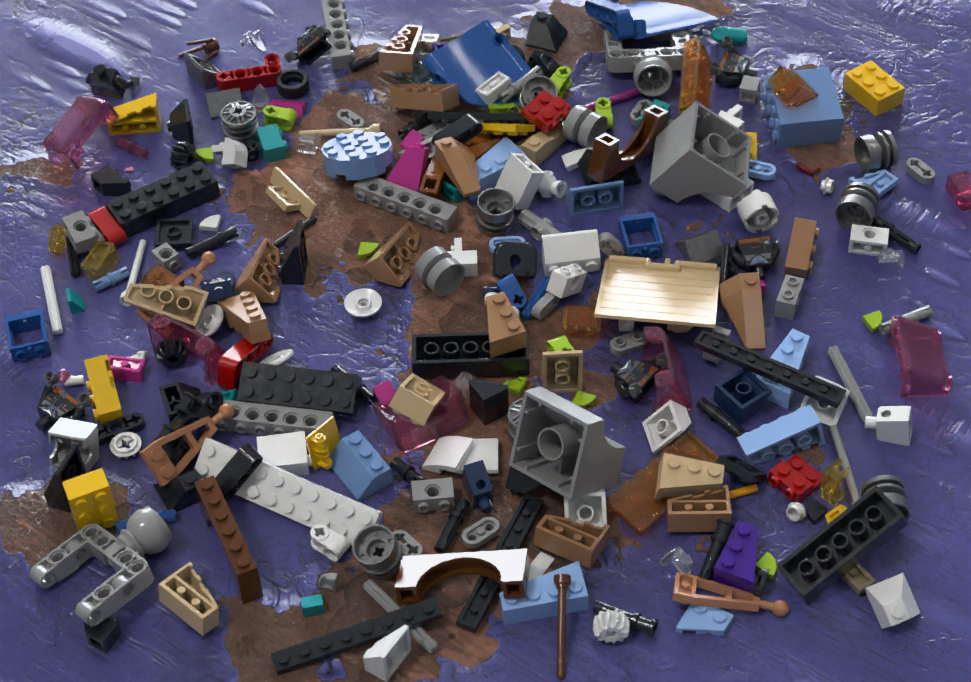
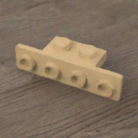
[265,167,317,218]

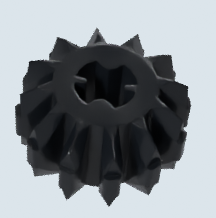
[169,141,197,171]
[155,336,188,368]

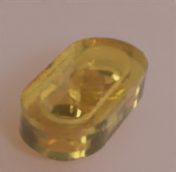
[48,223,66,255]

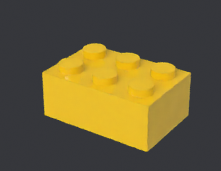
[842,60,905,116]
[62,468,119,531]

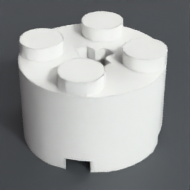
[736,189,779,233]

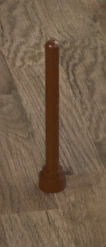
[554,574,571,680]

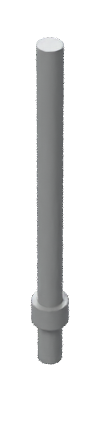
[830,425,860,505]

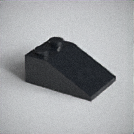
[577,149,641,187]
[278,219,308,285]
[44,444,86,513]

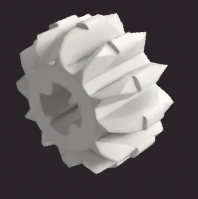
[593,609,630,644]

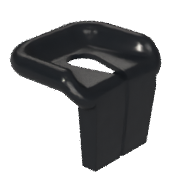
[493,241,538,279]

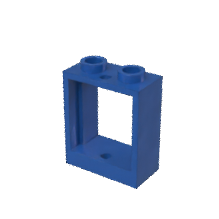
[618,212,664,258]
[4,309,51,362]

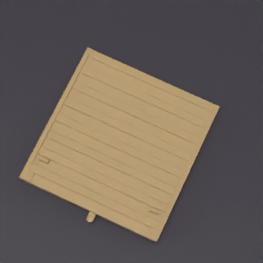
[594,255,720,328]

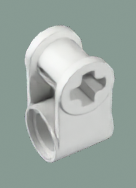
[310,524,350,562]

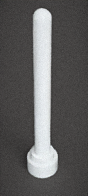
[119,239,147,307]

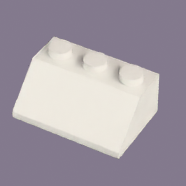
[542,229,600,277]

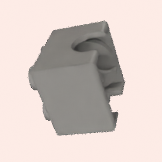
[48,417,99,473]

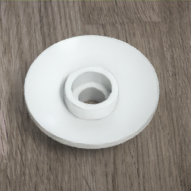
[344,288,382,318]
[195,304,224,339]
[260,349,294,366]

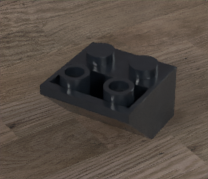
[159,382,201,426]

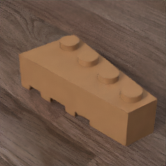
[379,25,423,74]
[390,84,460,112]
[217,291,271,344]

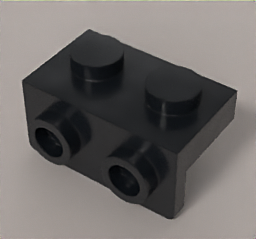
[527,50,560,77]

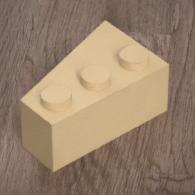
[654,453,725,500]
[158,561,219,636]

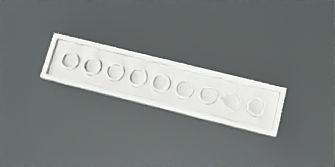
[194,438,383,545]

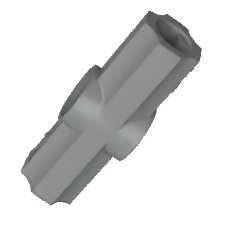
[518,209,561,241]

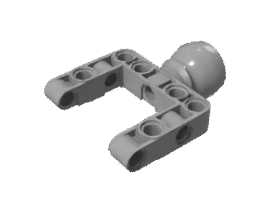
[603,29,692,97]
[29,506,173,626]

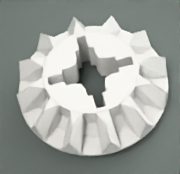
[110,432,142,459]

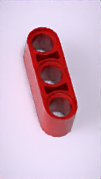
[86,206,127,249]

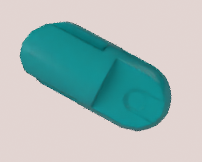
[711,26,747,45]

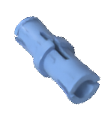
[91,267,130,292]

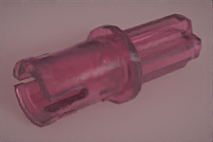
[117,137,149,158]

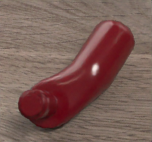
[796,162,821,176]

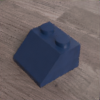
[713,368,772,424]

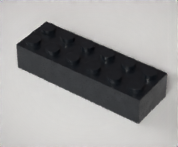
[105,161,220,238]
[412,331,530,378]
[237,361,362,417]
[776,486,907,605]

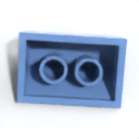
[566,180,624,217]
[330,430,392,502]

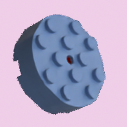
[321,130,394,180]

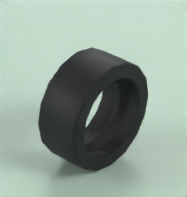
[276,69,309,99]

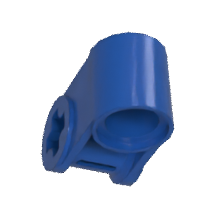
[496,273,527,311]

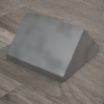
[184,53,220,90]
[206,88,242,120]
[675,230,723,263]

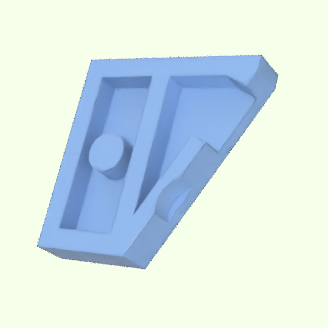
[848,170,899,197]
[676,604,734,636]

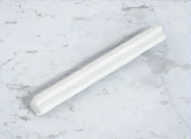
[40,265,63,335]

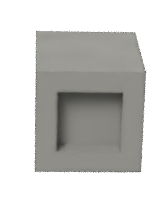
[738,75,761,104]
[151,242,181,275]

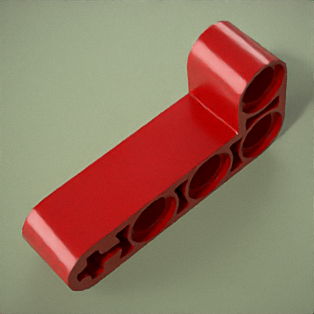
[216,53,282,92]
[217,334,274,391]

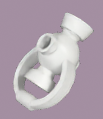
[537,171,567,198]

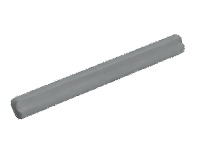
[828,345,873,422]
[363,579,438,653]

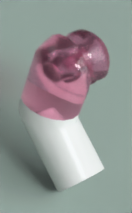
[57,369,84,387]

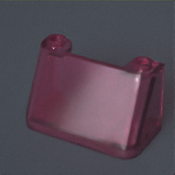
[43,95,119,170]
[147,314,227,385]
[888,316,953,397]
[642,326,692,413]
[372,375,469,452]

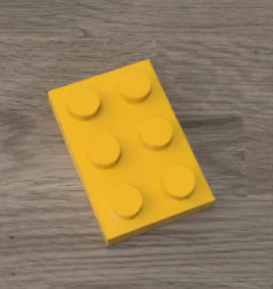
[480,123,535,135]

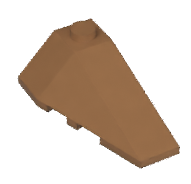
[719,272,766,350]

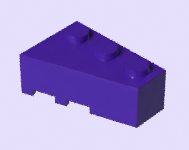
[713,520,758,593]

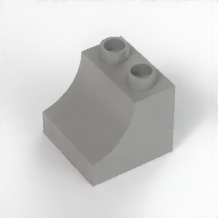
[649,101,752,203]
[509,386,626,500]

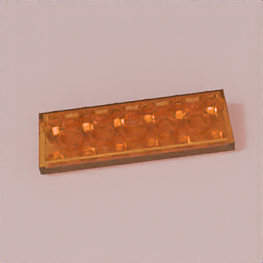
[679,37,712,111]
[606,430,719,535]

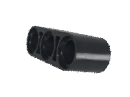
[431,114,483,145]
[215,443,263,501]

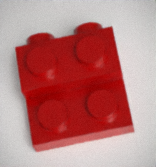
[521,90,571,134]
[768,454,827,503]

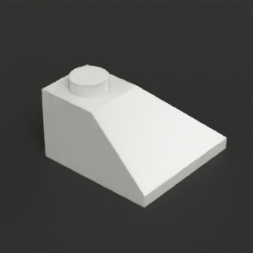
[800,376,850,426]
[642,400,691,454]
[564,488,607,527]
[864,573,920,629]
[363,625,411,682]

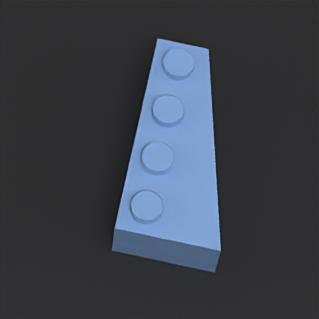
[467,137,527,201]
[756,328,810,409]
[737,405,826,465]
[499,561,588,625]

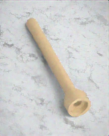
[298,124,381,138]

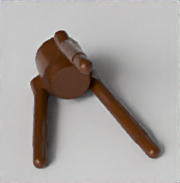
[178,37,220,60]

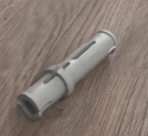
[498,66,543,103]
[878,305,933,335]

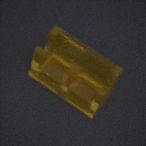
[80,241,120,280]
[819,458,849,507]

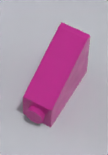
[386,143,430,192]

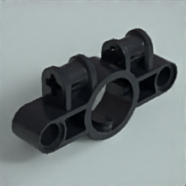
[152,391,224,467]

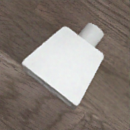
[865,406,912,446]

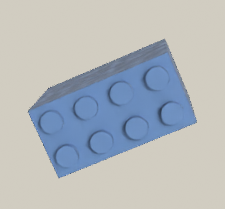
[762,67,844,148]

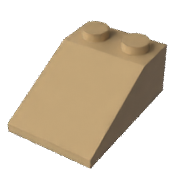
[542,350,583,393]
[389,373,446,426]

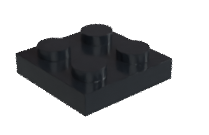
[154,217,194,249]
[716,455,768,484]

